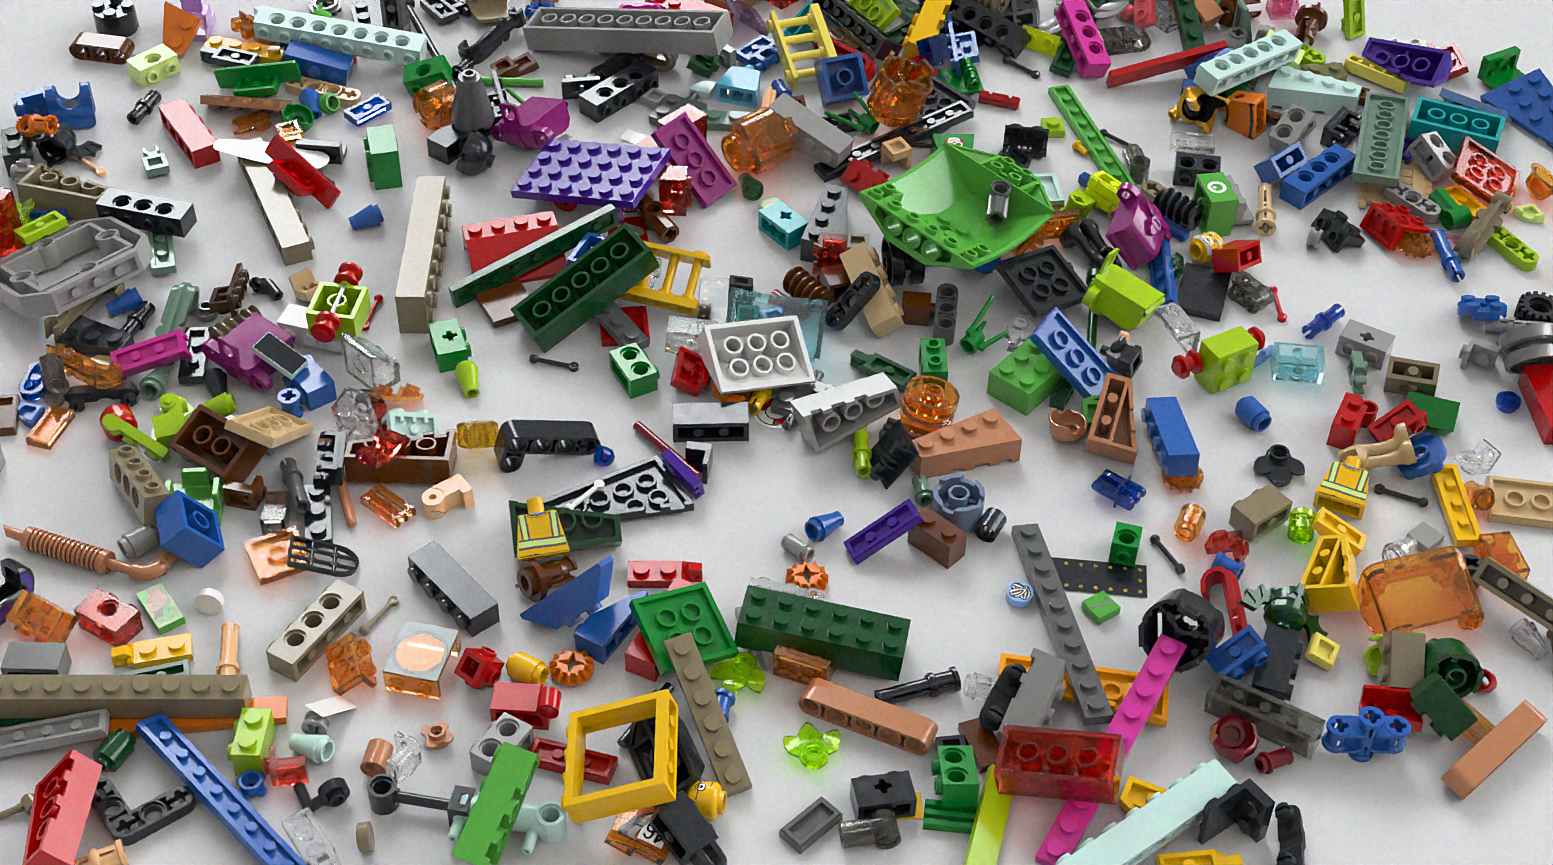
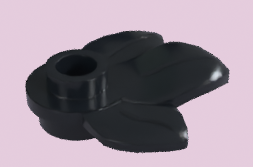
[1253,444,1305,487]

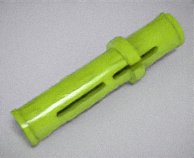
[852,426,872,478]

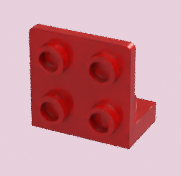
[1359,202,1430,250]

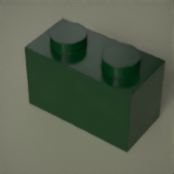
[1409,670,1479,742]

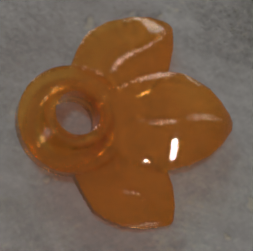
[231,112,272,135]

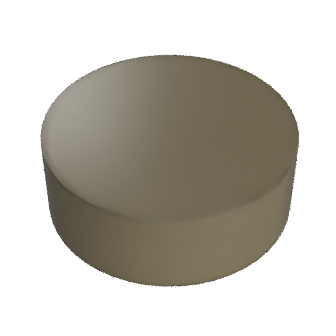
[356,821,375,853]

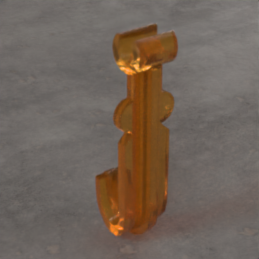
[46,343,123,389]

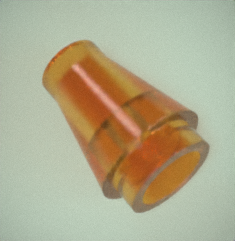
[1464,480,1495,511]

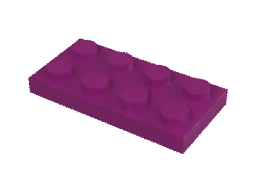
[650,112,738,209]

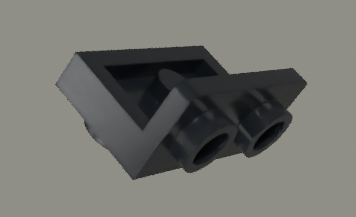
[1311,208,1366,253]

